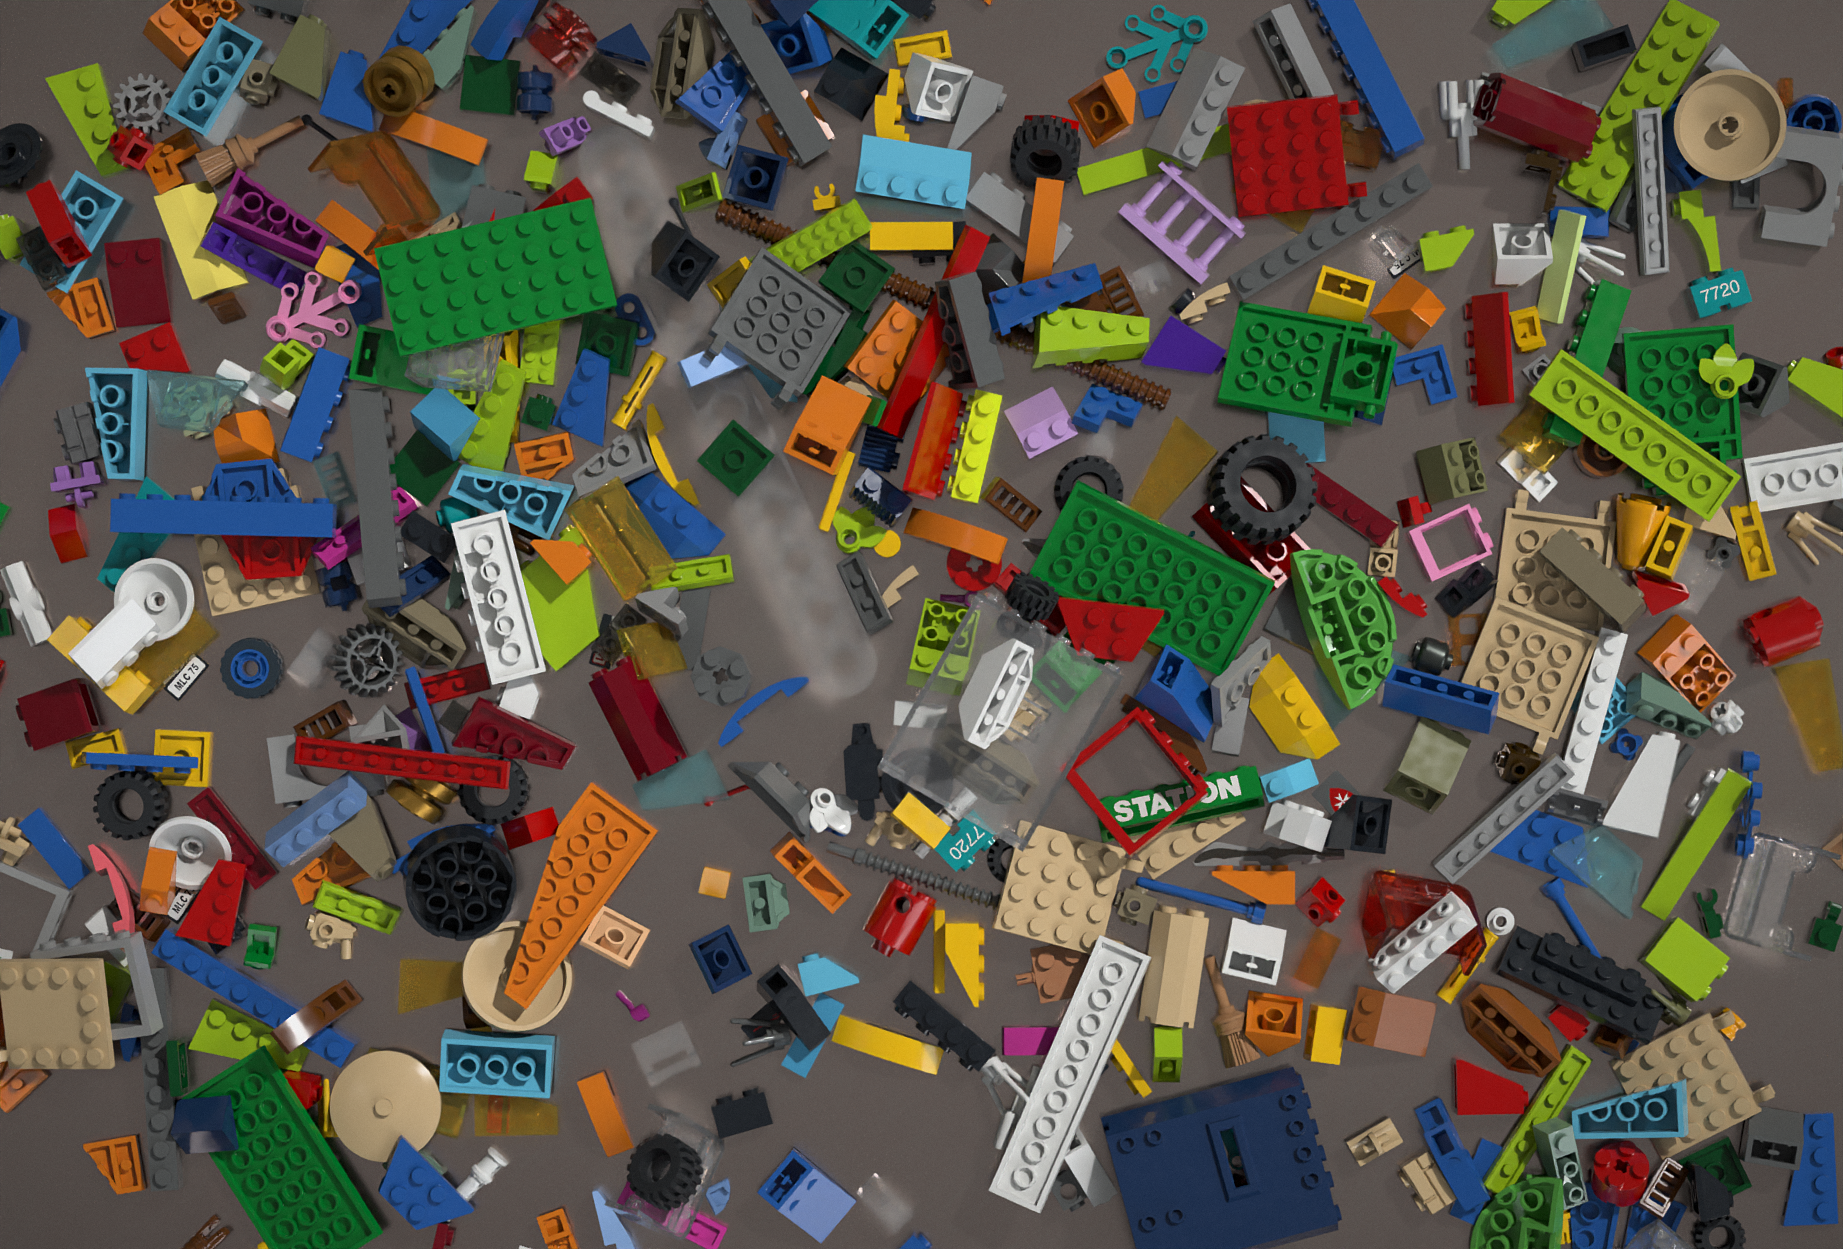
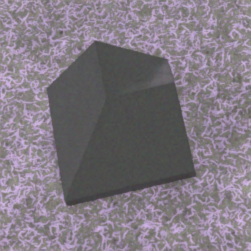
[975,233,1025,305]
[1738,352,1790,418]

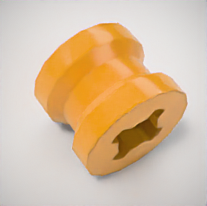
[1719,1007,1746,1041]

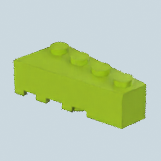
[1033,306,1150,368]

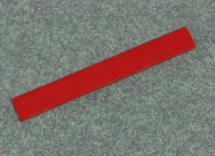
[877,225,990,439]
[294,736,511,790]

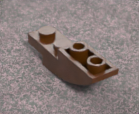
[1119,693,1207,776]
[270,979,363,1055]

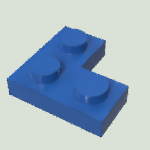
[1392,344,1458,405]
[1072,384,1143,433]

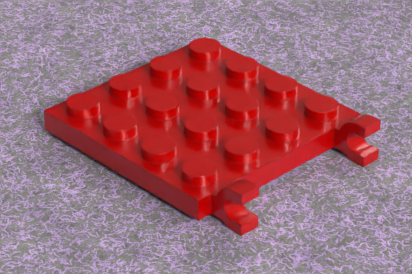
[1227,94,1367,217]

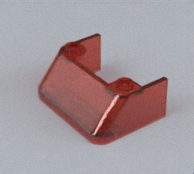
[1361,870,1487,976]

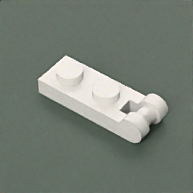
[583,90,655,140]

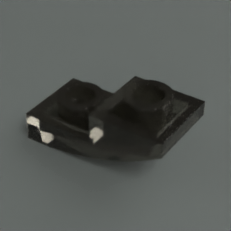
[578,51,641,106]
[16,226,69,291]
[590,603,648,666]

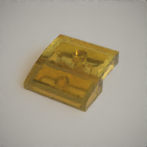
[1500,398,1569,475]
[617,622,688,680]

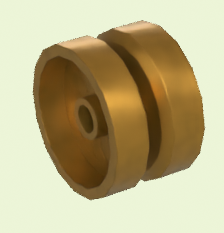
[363,45,435,117]
[385,777,457,825]

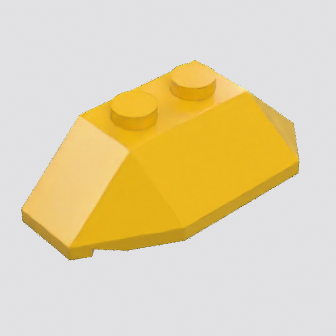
[1249,653,1340,760]

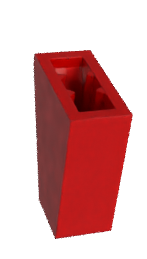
[26,180,93,268]
[1453,1058,1529,1115]

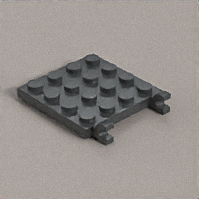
[702,247,852,410]

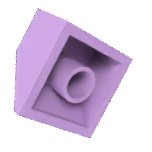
[1004,386,1079,460]

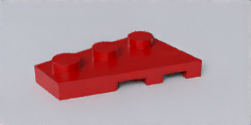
[175,859,247,946]

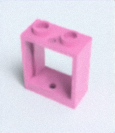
[1406,504,1494,582]

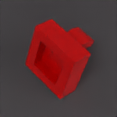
[1397,496,1432,528]

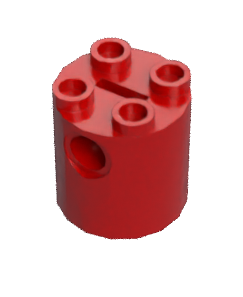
[1742,595,1824,668]
[862,878,937,957]

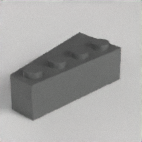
[935,272,1005,390]

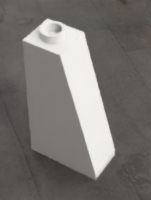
[1603,731,1680,839]

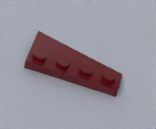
[451,696,575,770]

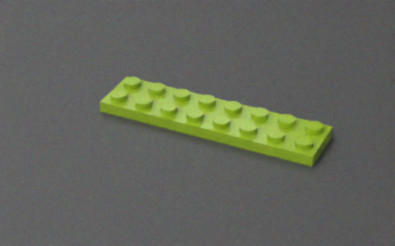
[1558,0,1720,213]
[1528,349,1741,522]

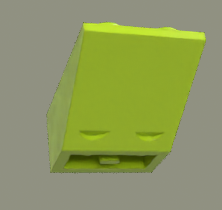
[906,598,979,696]

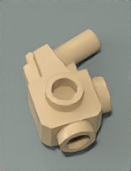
[865,811,920,849]
[304,910,356,959]

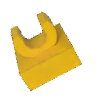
[812,183,841,213]

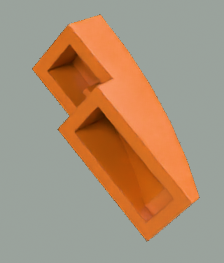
[770,832,852,914]
[577,1071,634,1157]

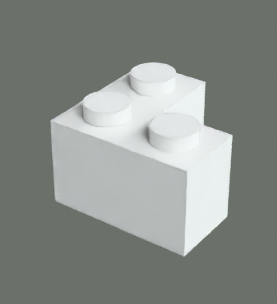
[1263,799,1332,852]

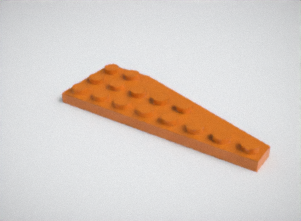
[504,782,658,1010]

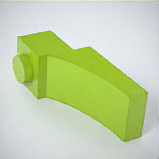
[1672,190,1721,274]

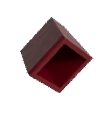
[16,678,101,751]

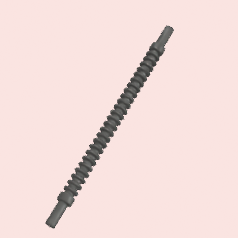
[826,841,1000,910]

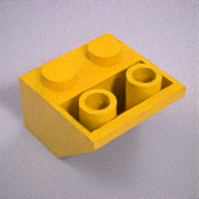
[1307,265,1376,323]

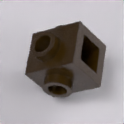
[1495,742,1541,784]

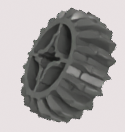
[329,623,404,698]

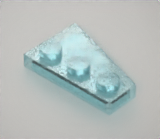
[632,749,731,811]

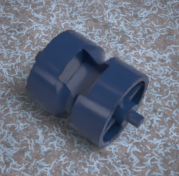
[516,65,553,121]
[315,561,360,612]

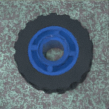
[220,637,283,699]

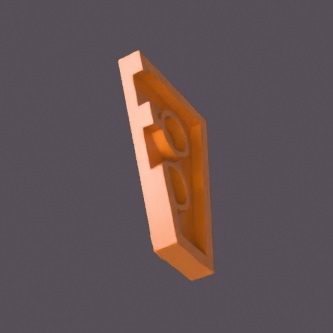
[292,842,371,906]

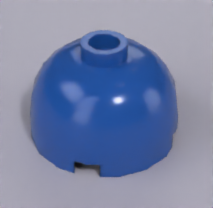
[1786,94,1842,133]

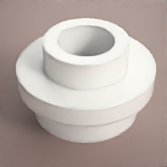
[1486,908,1514,935]

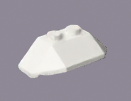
[958,638,1034,749]

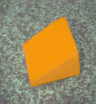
[314,246,356,283]
[698,866,731,899]

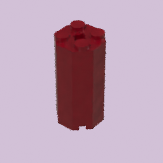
[1472,73,1602,163]
[588,655,688,782]

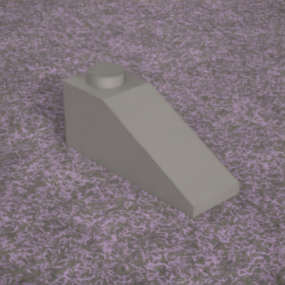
[947,75,1007,150]

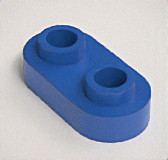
[615,293,655,346]

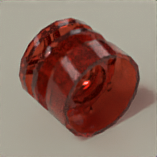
[524,1,598,75]

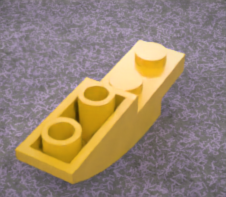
[874,69,910,142]

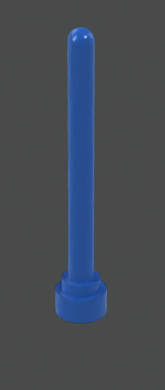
[1136,877,1267,925]
[1541,877,1601,958]

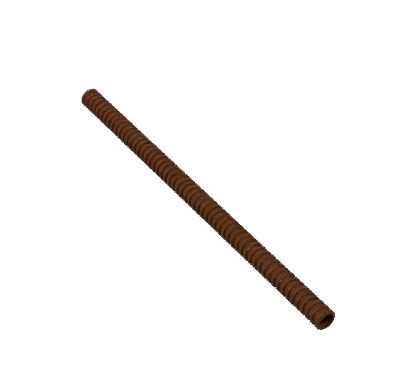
[715,199,1172,412]

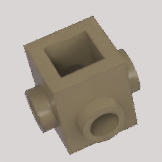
[237,59,278,105]
[1113,884,1158,926]

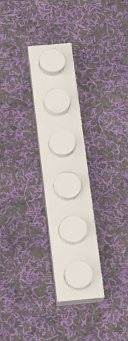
[1561,627,1628,795]

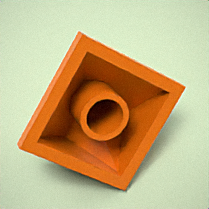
[1369,273,1446,350]
[212,408,280,464]
[1245,991,1303,1057]

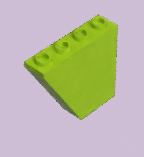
[519,524,600,672]

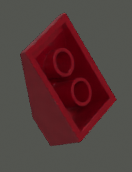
[104,238,172,328]

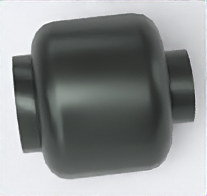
[1410,637,1453,676]

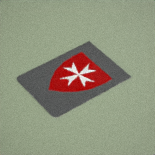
[1312,770,1362,816]

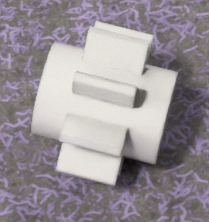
[1710,700,1744,736]

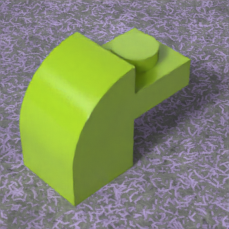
[260,339,314,390]

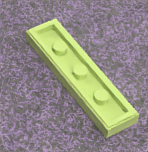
[1537,209,1586,324]

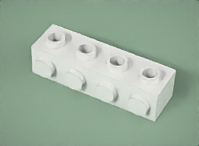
[1368,891,1477,994]

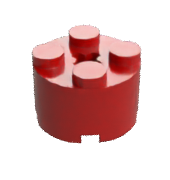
[946,548,1002,592]
[1591,1140,1650,1207]

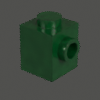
[521,393,558,433]

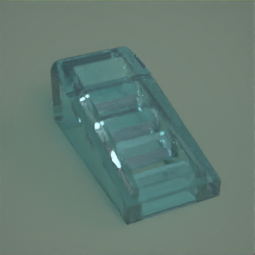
[312,451,358,511]

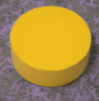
[874,530,901,558]

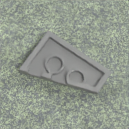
[572,419,657,501]
[1211,636,1271,727]

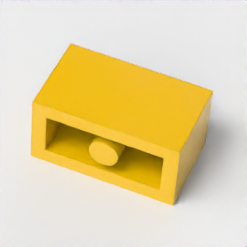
[1646,515,1694,581]

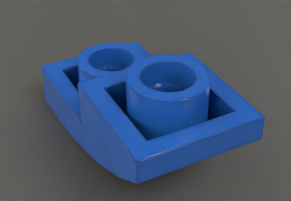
[1549,206,1610,238]
[120,1001,141,1062]

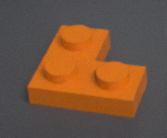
[145,127,200,195]

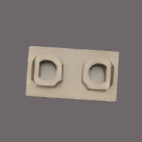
[0,816,31,866]
[1346,1118,1403,1167]

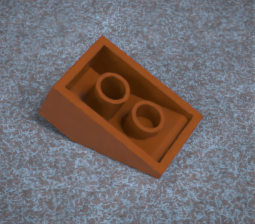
[1344,985,1437,1057]

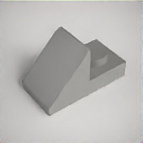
[635,587,688,637]

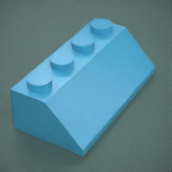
[163,17,263,137]
[854,134,972,209]
[19,170,124,294]
[439,1029,555,1098]

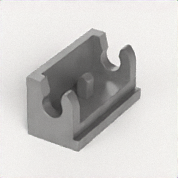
[1544,788,1608,827]

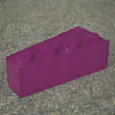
[215,168,329,268]

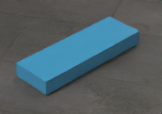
[781,993,844,1078]

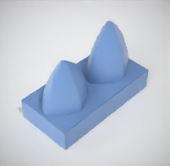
[698,112,748,170]

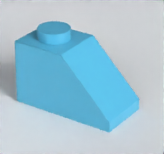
[1259,758,1319,803]
[798,953,860,996]

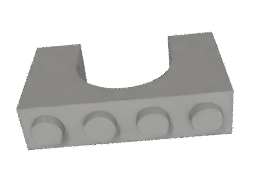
[1758,126,1843,247]
[267,724,388,808]

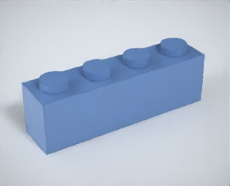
[264,771,367,867]

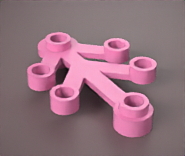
[266,270,362,349]

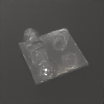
[1656,541,1727,613]

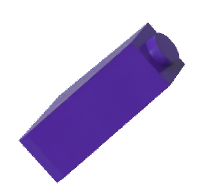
[1140,316,1227,376]

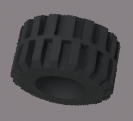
[1010,115,1081,187]
[1054,455,1124,512]
[457,755,529,825]
[93,769,169,841]
[627,1133,703,1210]

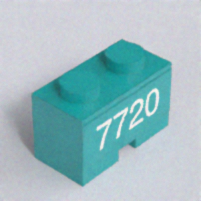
[1686,267,1752,320]
[935,809,996,872]

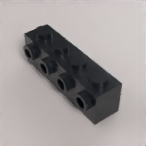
[893,979,996,1072]

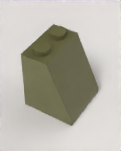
[269,14,331,104]
[1383,717,1471,815]

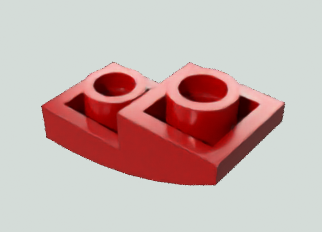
[1377,576,1428,618]

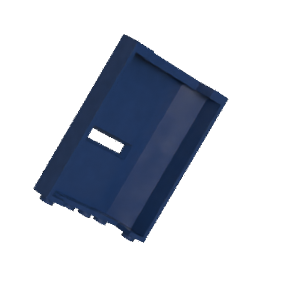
[1101,1067,1342,1249]

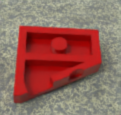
[119,322,191,373]

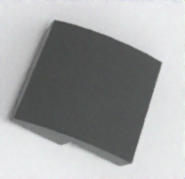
[1263,577,1314,654]

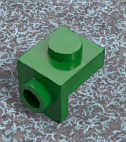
[243,924,277,970]

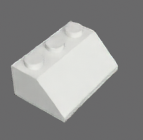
[68,595,161,690]

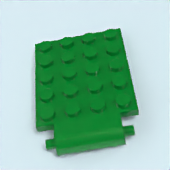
[1218,301,1398,427]
[1622,324,1743,496]

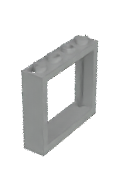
[0,860,74,959]
[30,929,164,1040]

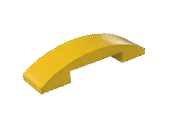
[647,403,700,507]
[831,1015,944,1075]

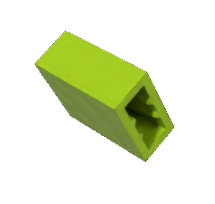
[1639,917,1730,1003]

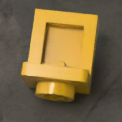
[1509,306,1546,352]

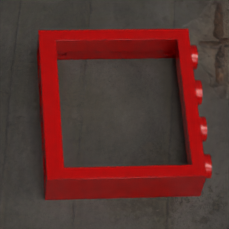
[1060,707,1209,858]

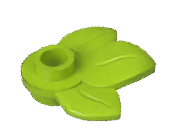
[1699,343,1754,399]
[833,506,887,554]

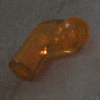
[1778,78,1793,110]

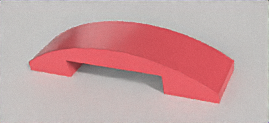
[88,844,135,953]

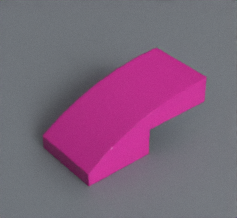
[1002,1026,1059,1055]

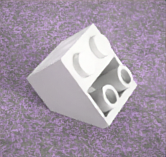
[1220,917,1287,985]

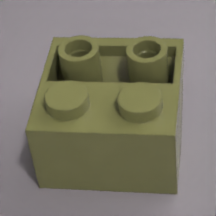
[1416,437,1488,505]

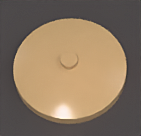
[1674,69,1787,181]
[461,921,572,1032]
[330,1051,442,1162]

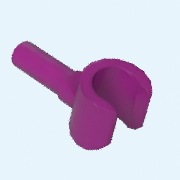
[940,591,979,608]
[615,990,650,1022]

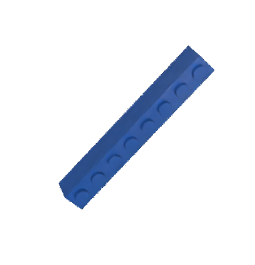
[1308,0,1425,159]
[110,493,337,538]
[151,928,358,1068]

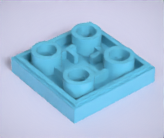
[1267,412,1326,463]
[1570,677,1636,744]

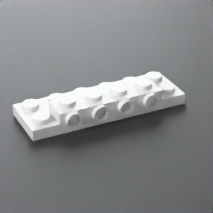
[451,510,546,685]

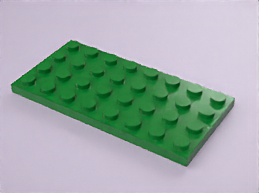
[374,198,617,358]
[1029,480,1275,676]
[176,1045,383,1249]

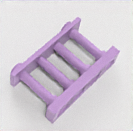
[1118,161,1246,284]

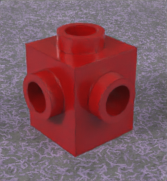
[107,125,155,171]
[1295,877,1346,927]

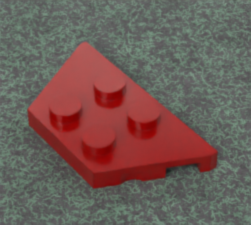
[221,535,318,580]
[1058,597,1164,662]

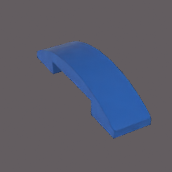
[718,676,810,747]

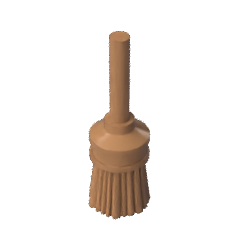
[195,115,304,187]
[1204,956,1261,1068]

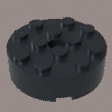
[403,825,517,941]

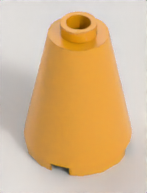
[1616,493,1672,571]

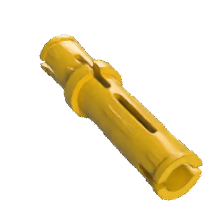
[610,350,667,430]
[1437,928,1499,1005]

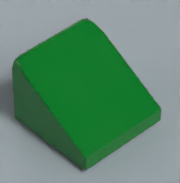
[862,395,887,427]

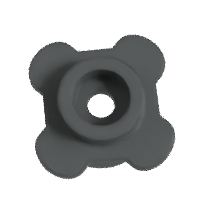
[1707,536,1741,568]

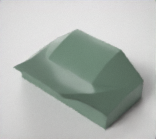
[742,874,790,932]

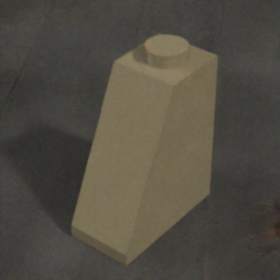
[328,795,397,882]

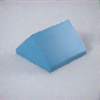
[410,384,480,461]

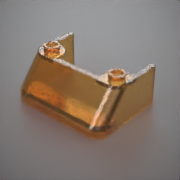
[308,131,441,256]

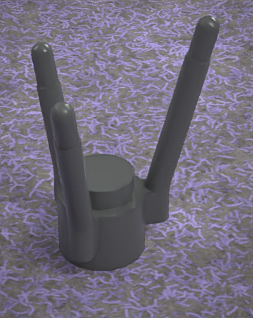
[730,1018,791,1067]

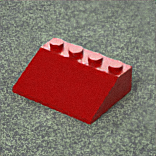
[902,382,967,501]

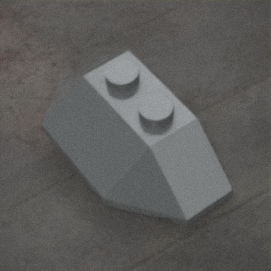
[728,762,810,843]

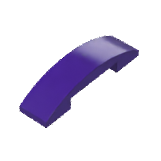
[200,222,307,298]

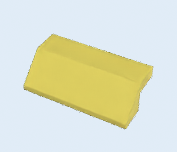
[154,180,249,300]

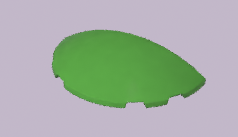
[1290,549,1397,710]
[1470,1177,1564,1249]

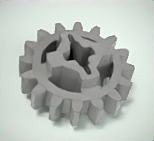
[113,73,172,134]

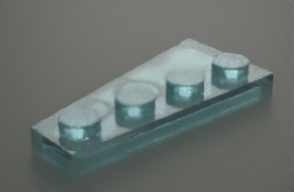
[1491,0,1614,69]

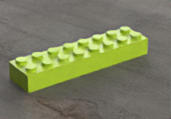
[748,197,873,272]
[520,319,562,386]

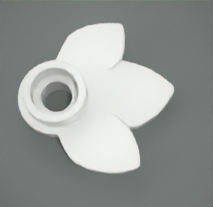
[809,788,859,835]

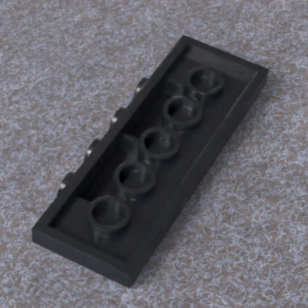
[1496,926,1668,1046]

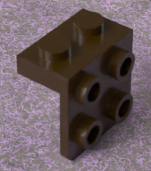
[1518,149,1563,218]

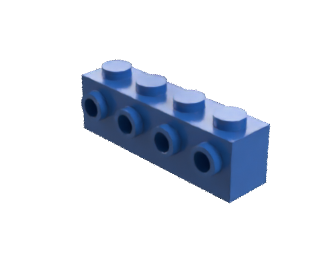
[279,347,351,462]
[1382,664,1500,735]

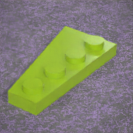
[45,63,129,177]
[458,359,527,472]
[188,998,311,1072]

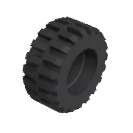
[1206,434,1318,545]

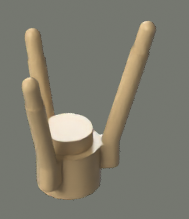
[1785,510,1843,565]

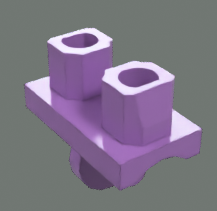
[539,116,591,157]
[50,461,105,508]

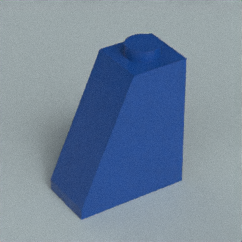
[319,49,376,135]

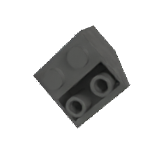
[1739,1106,1804,1171]

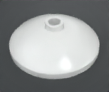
[114,558,194,641]
[149,816,232,890]

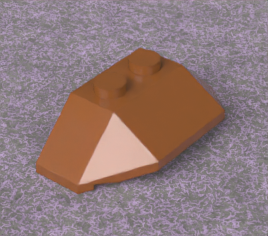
[1461,984,1562,1078]

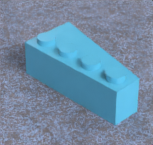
[85,368,148,481]
[448,464,575,540]
[1572,1079,1689,1139]

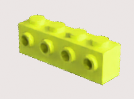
[947,389,1003,504]

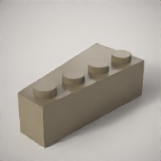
[1539,527,1647,633]

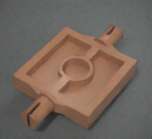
[1015,945,1090,1004]

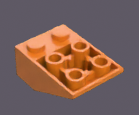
[142,0,245,71]
[783,375,872,475]
[1637,614,1737,713]

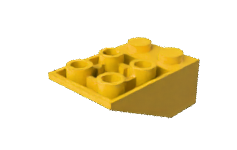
[945,921,984,1007]

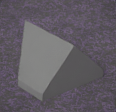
[352,705,410,749]

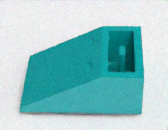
[808,0,909,60]

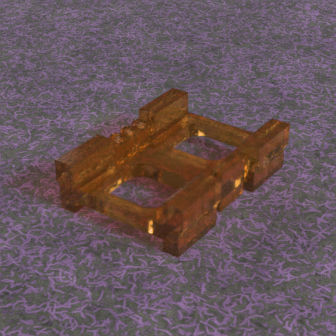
[1447,613,1487,666]

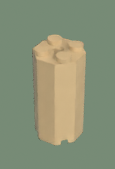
[1138,905,1209,1028]

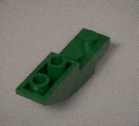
[802,305,873,399]

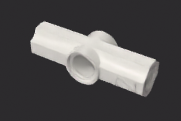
[214,359,299,418]
[0,561,53,647]

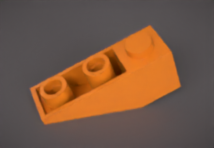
[1210,865,1295,904]

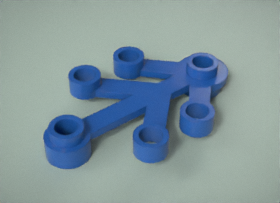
[1734,750,1763,859]

